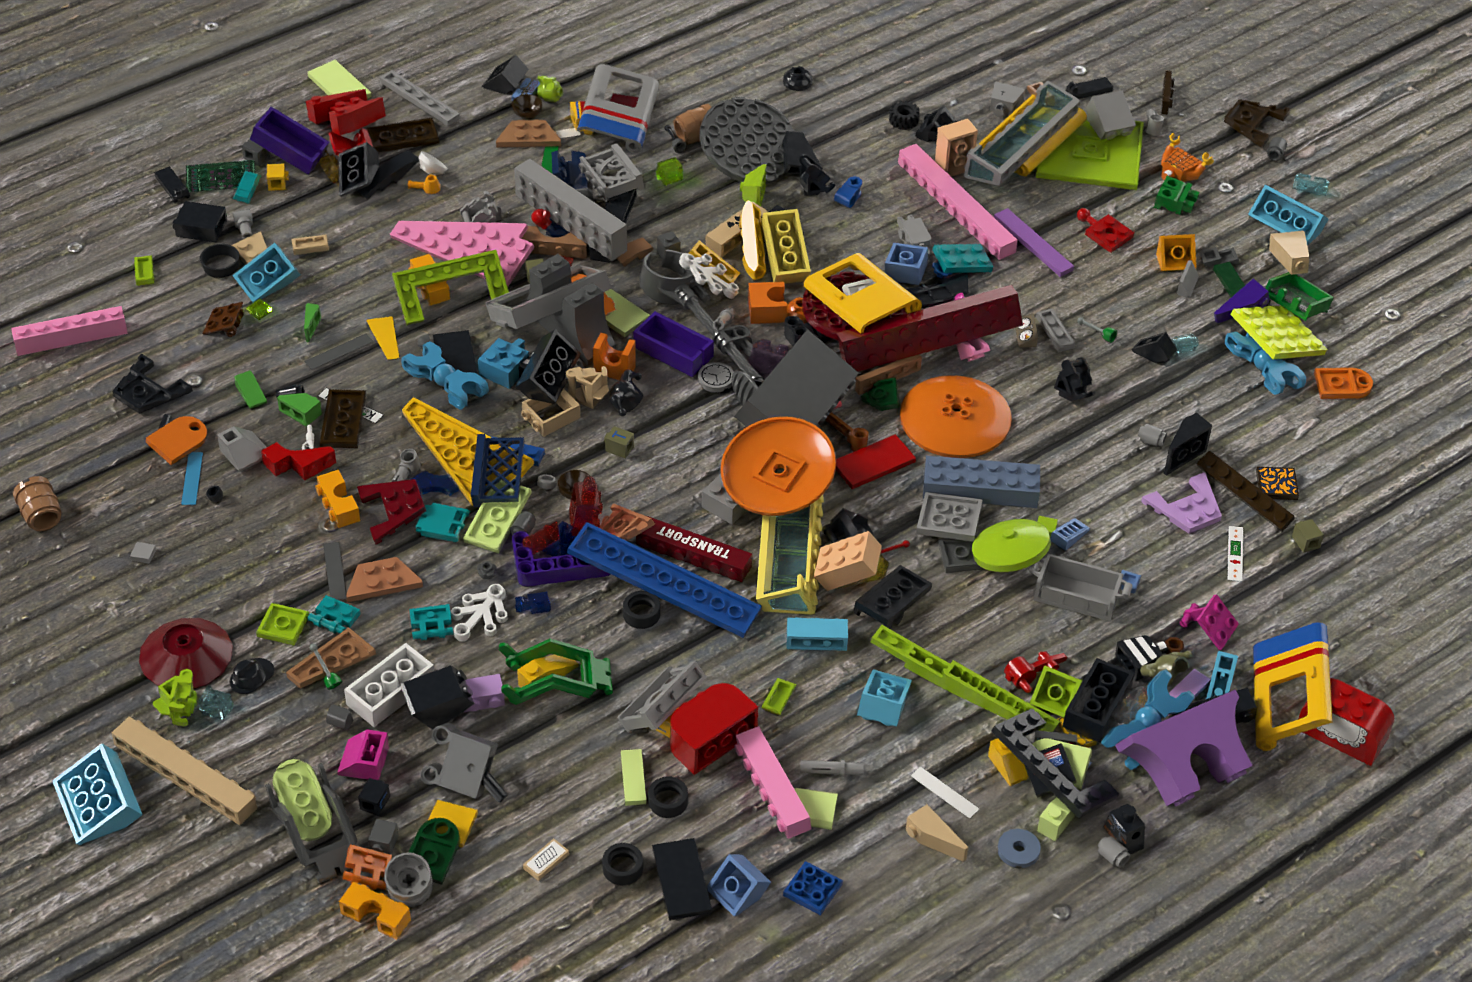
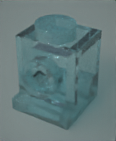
[198,685,234,720]

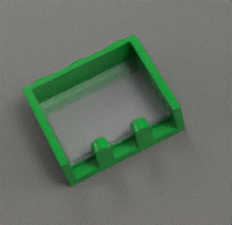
[1265,272,1334,321]

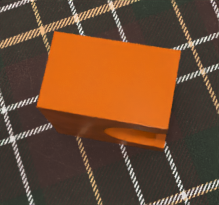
[748,282,787,324]
[593,333,636,380]

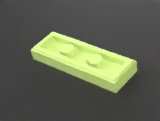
[621,749,646,806]

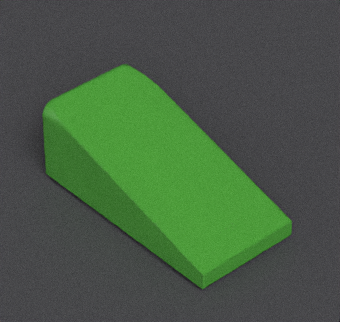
[304,303,321,342]
[234,370,267,409]

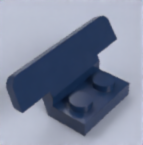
[551,150,588,189]

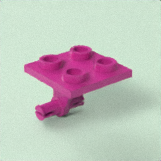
[1179,594,1239,650]

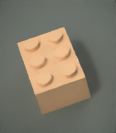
[935,119,978,177]
[814,531,882,591]

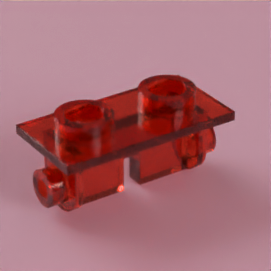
[522,521,560,555]

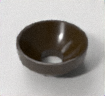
[512,94,542,119]
[558,470,593,500]

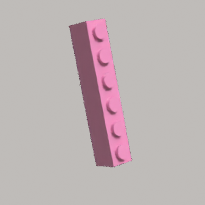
[11,306,128,356]
[734,726,811,839]

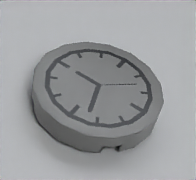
[698,362,734,392]

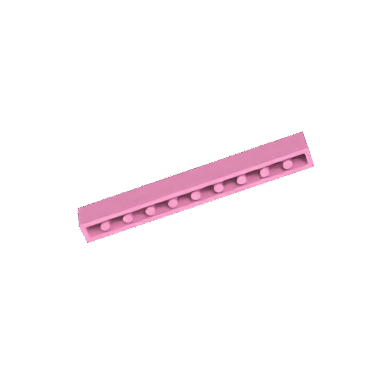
[898,144,1018,260]

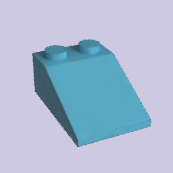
[232,243,301,303]
[857,669,912,726]

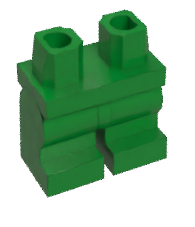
[1154,176,1200,215]

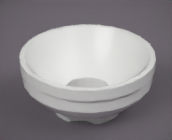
[419,151,448,175]

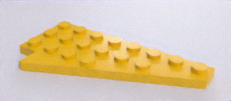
[402,397,534,507]

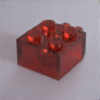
[568,476,603,536]

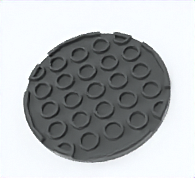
[700,97,795,183]

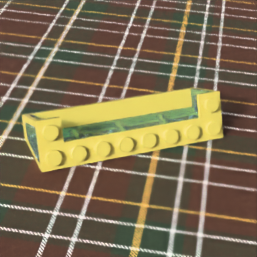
[756,495,824,615]

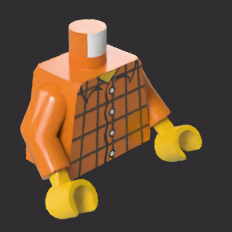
[1161,133,1214,182]

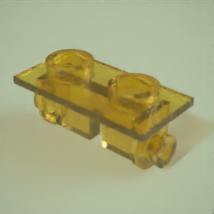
[319,150,339,183]

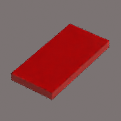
[836,434,916,489]

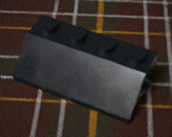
[516,329,581,404]

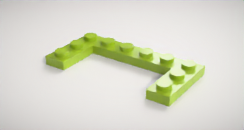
[392,250,511,326]

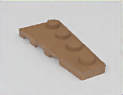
[286,627,376,688]

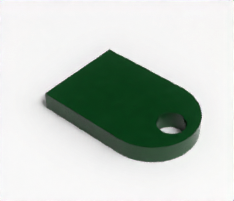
[408,818,460,885]

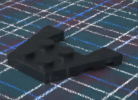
[112,354,193,414]

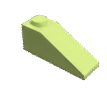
[1037,797,1075,842]

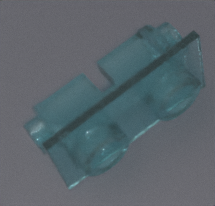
[1292,173,1330,196]

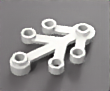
[679,253,739,299]
[451,584,508,642]

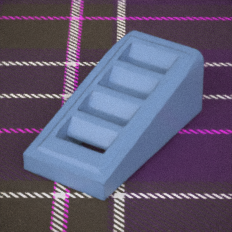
[1051,518,1090,551]

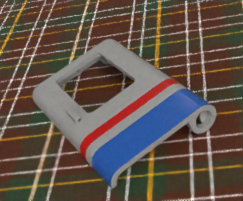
[577,64,659,153]

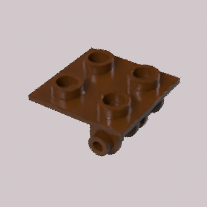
[202,302,244,337]

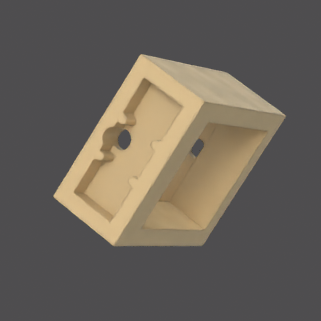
[521,388,581,437]

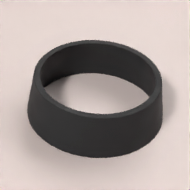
[200,244,239,278]

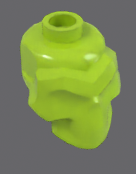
[537,76,563,102]

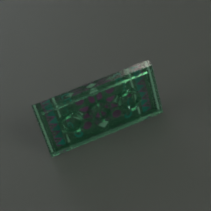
[186,160,256,192]

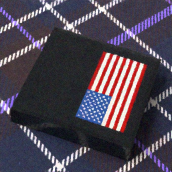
[1026,743,1077,798]

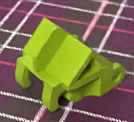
[153,669,197,726]

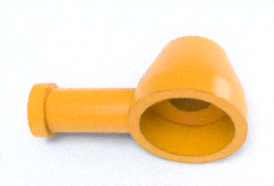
[408,175,441,194]

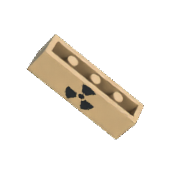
[706,202,768,258]

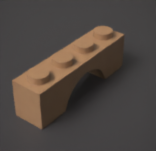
[521,226,588,258]

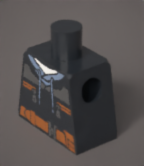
[1103,804,1145,855]

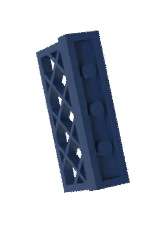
[471,434,525,507]

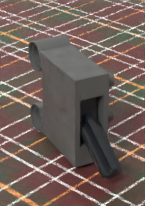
[420,723,508,803]

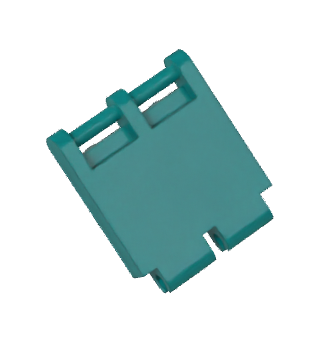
[415,503,470,542]

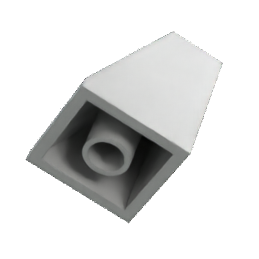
[1084,90,1136,140]

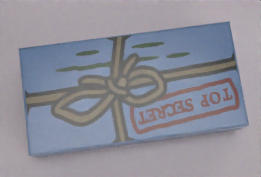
[511,78,540,101]

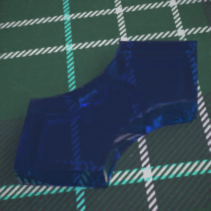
[410,470,460,496]

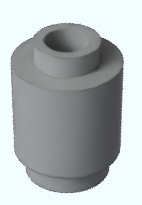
[1138,423,1167,447]
[1098,836,1130,868]

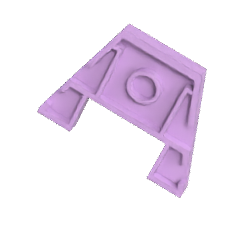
[1141,472,1222,534]

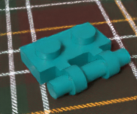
[308,595,361,634]
[409,604,453,641]

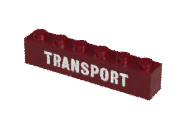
[636,516,753,582]

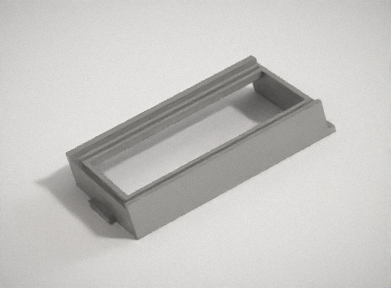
[485,263,615,329]

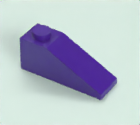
[1214,278,1270,323]

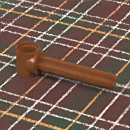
[825,412,869,452]

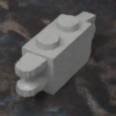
[897,214,931,259]

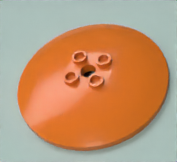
[900,375,1012,458]
[721,417,836,516]

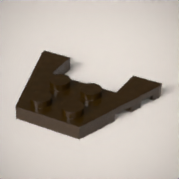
[1224,99,1291,148]

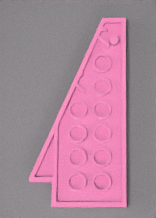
[390,221,534,287]

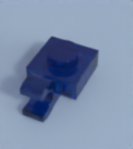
[515,592,551,614]

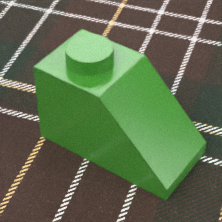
[277,393,322,427]

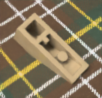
[906,805,968,862]

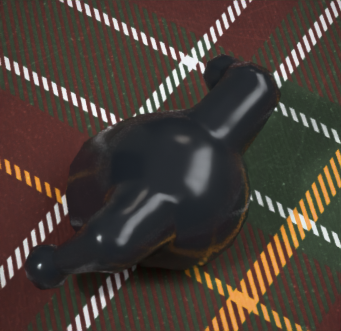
[610,369,643,417]

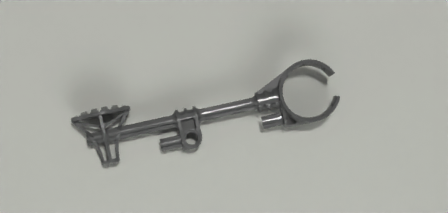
[639,250,765,406]

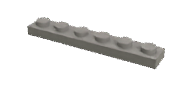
[380,70,460,126]

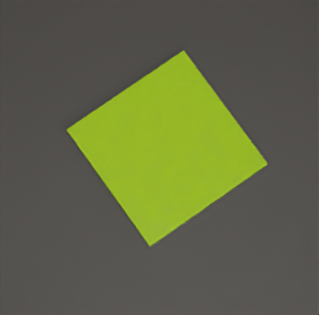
[1036,120,1144,190]

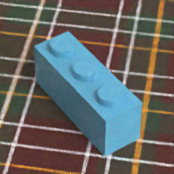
[787,617,848,651]

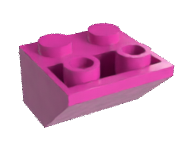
[337,730,389,780]

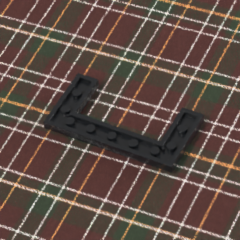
[991,708,1119,818]

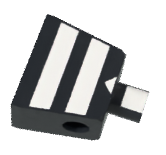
[1115,635,1167,681]

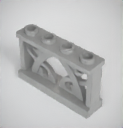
[579,143,645,201]
[618,661,707,733]

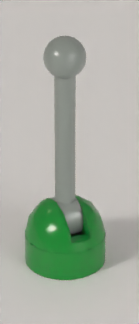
[1077,317,1118,343]
[309,644,342,690]

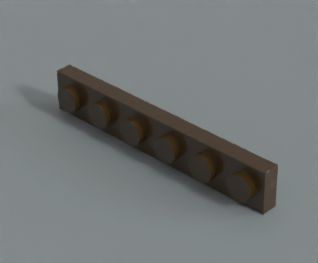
[1196,450,1295,532]

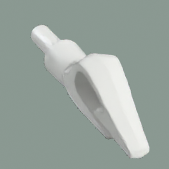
[302,425,314,450]

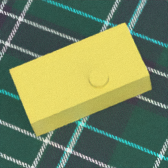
[761,209,811,284]

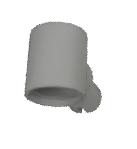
[1146,109,1164,136]
[233,209,253,239]
[392,449,421,482]

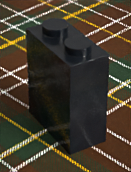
[173,201,227,243]

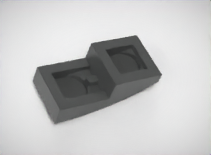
[1199,247,1239,267]

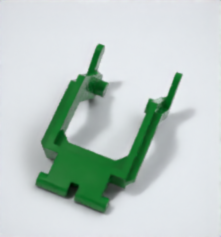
[499,639,613,705]

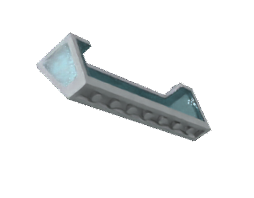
[964,81,1080,186]

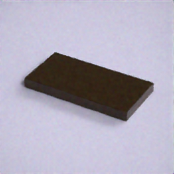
[366,117,439,152]
[320,389,366,448]

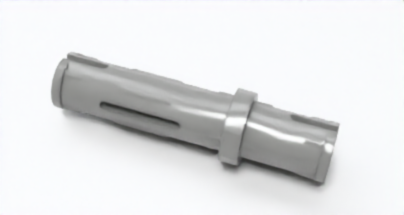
[713,308,736,330]
[800,760,864,777]

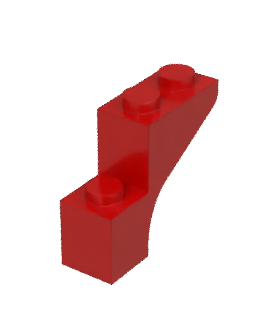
[261,442,336,480]

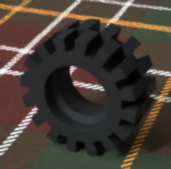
[889,101,920,130]

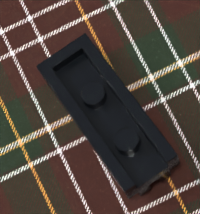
[1066,77,1113,99]
[154,166,190,203]

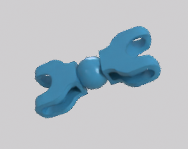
[1225,331,1306,395]
[401,341,489,410]
[1102,669,1195,770]

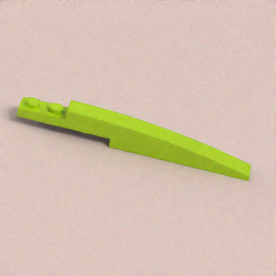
[871,625,1060,732]

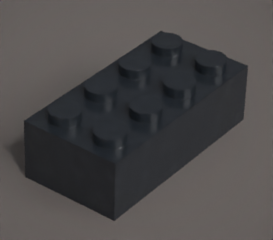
[1063,658,1135,743]

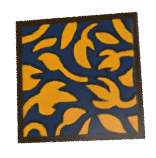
[1256,466,1299,500]

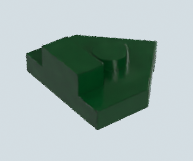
[861,377,900,411]

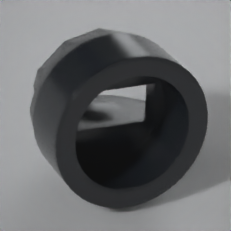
[206,485,223,503]

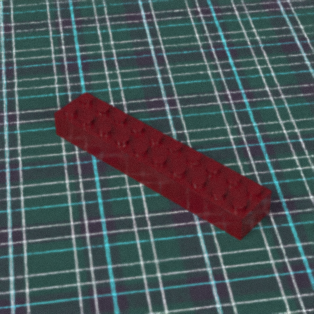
[837,285,1023,372]

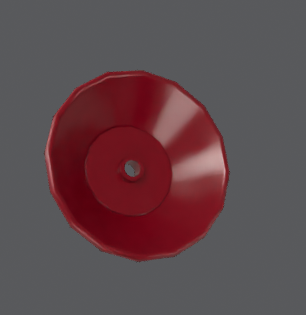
[139,618,233,689]

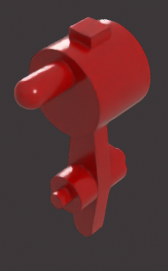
[1004,651,1068,693]

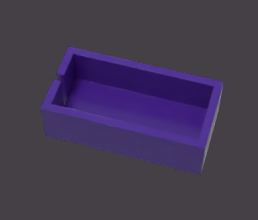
[250,107,329,175]
[633,311,714,377]

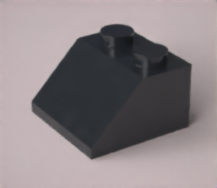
[482,55,529,94]

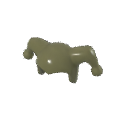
[1140,650,1192,685]

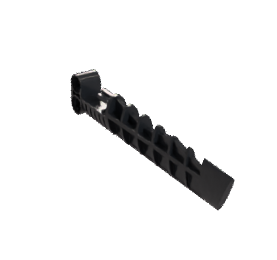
[784,273,969,346]

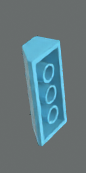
[1248,185,1329,246]

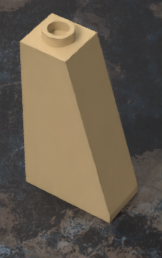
[1269,231,1309,275]

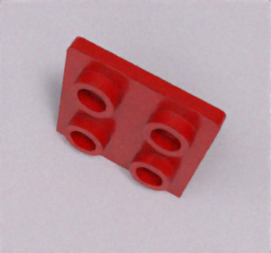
[328,128,373,156]

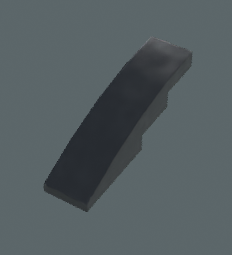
[356,150,419,200]

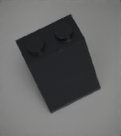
[400,665,474,730]

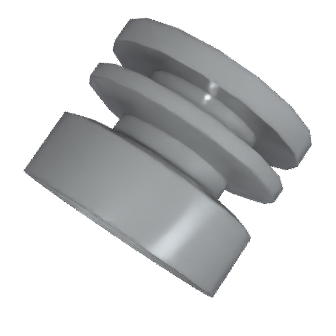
[384,853,433,908]

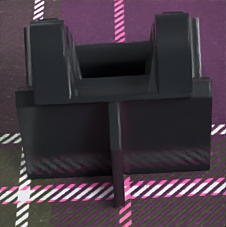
[915,106,958,142]
[799,154,836,196]
[1054,357,1096,402]
[822,508,874,543]

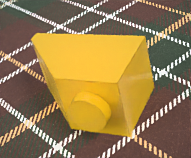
[988,738,1028,786]

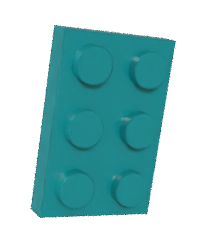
[932,244,994,273]

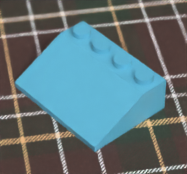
[52,743,143,845]

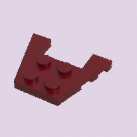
[357,479,426,545]

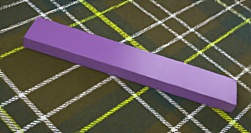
[994,208,1074,277]

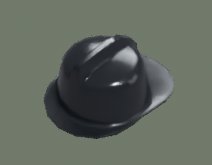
[229,658,275,694]

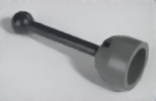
[664,125,687,153]

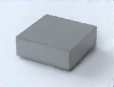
[130,542,157,564]

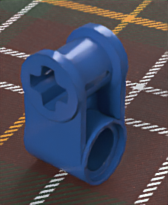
[834,176,862,208]

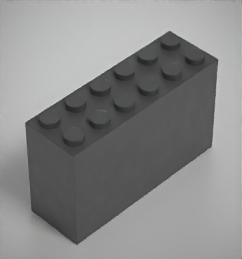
[734,330,858,427]

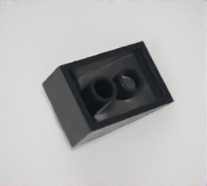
[339,142,379,197]
[1164,412,1212,476]

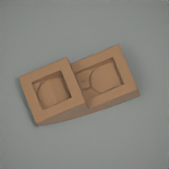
[616,238,654,267]

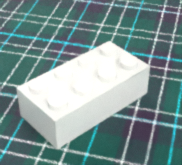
[344,643,434,727]

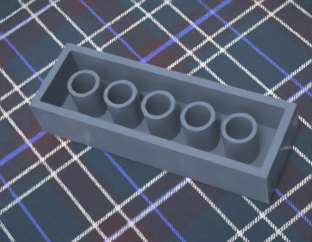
[923,455,1040,508]

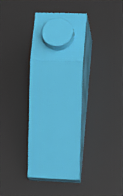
[1206,651,1238,699]

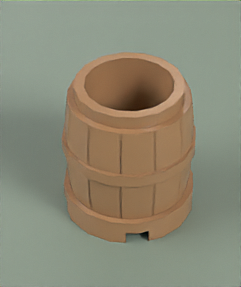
[673,103,711,145]
[13,476,62,531]

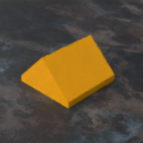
[1156,234,1197,271]

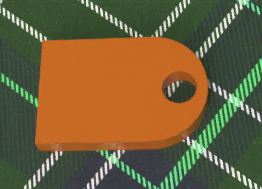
[1314,368,1373,399]
[146,416,207,465]

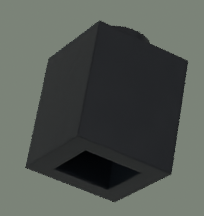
[358,778,390,816]

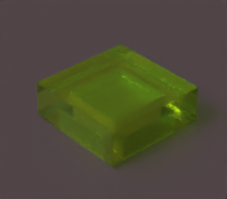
[246,299,273,320]

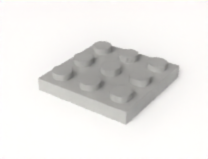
[916,492,983,542]

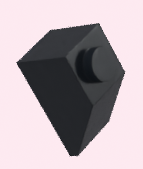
[1131,332,1178,363]

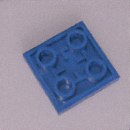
[783,861,843,916]

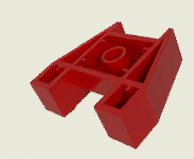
[306,89,386,136]

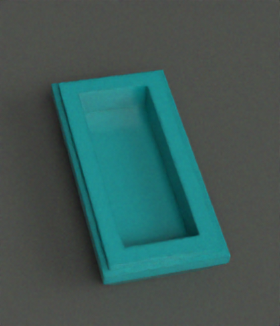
[233,171,261,204]

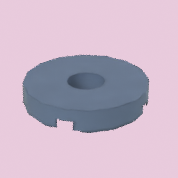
[998,829,1041,868]

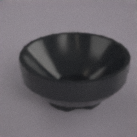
[783,66,813,91]

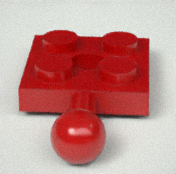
[1077,208,1135,253]

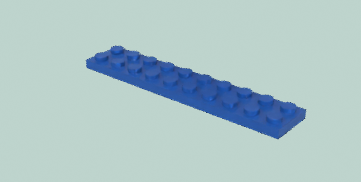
[567,522,762,638]

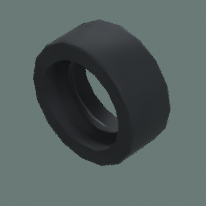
[623,591,660,629]
[648,776,688,818]
[602,843,643,886]

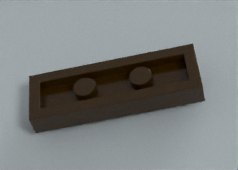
[1161,71,1174,115]

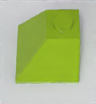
[740,164,766,206]
[1029,666,1083,717]

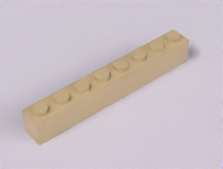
[112,717,257,825]

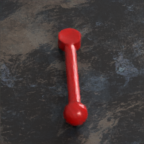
[880,540,910,554]

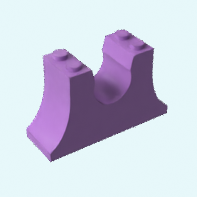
[1115,689,1253,807]

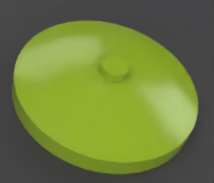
[972,519,1051,572]

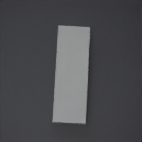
[1036,309,1075,352]

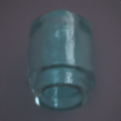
[1171,333,1199,354]

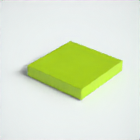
[256,603,309,646]

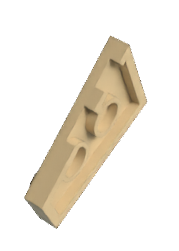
[232,231,267,265]

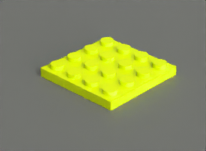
[1230,305,1328,360]

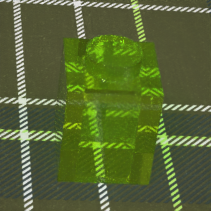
[656,157,683,185]

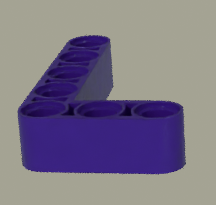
[512,531,611,587]

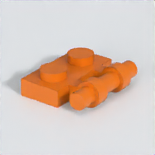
[342,844,392,890]

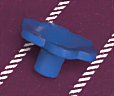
[932,261,953,278]

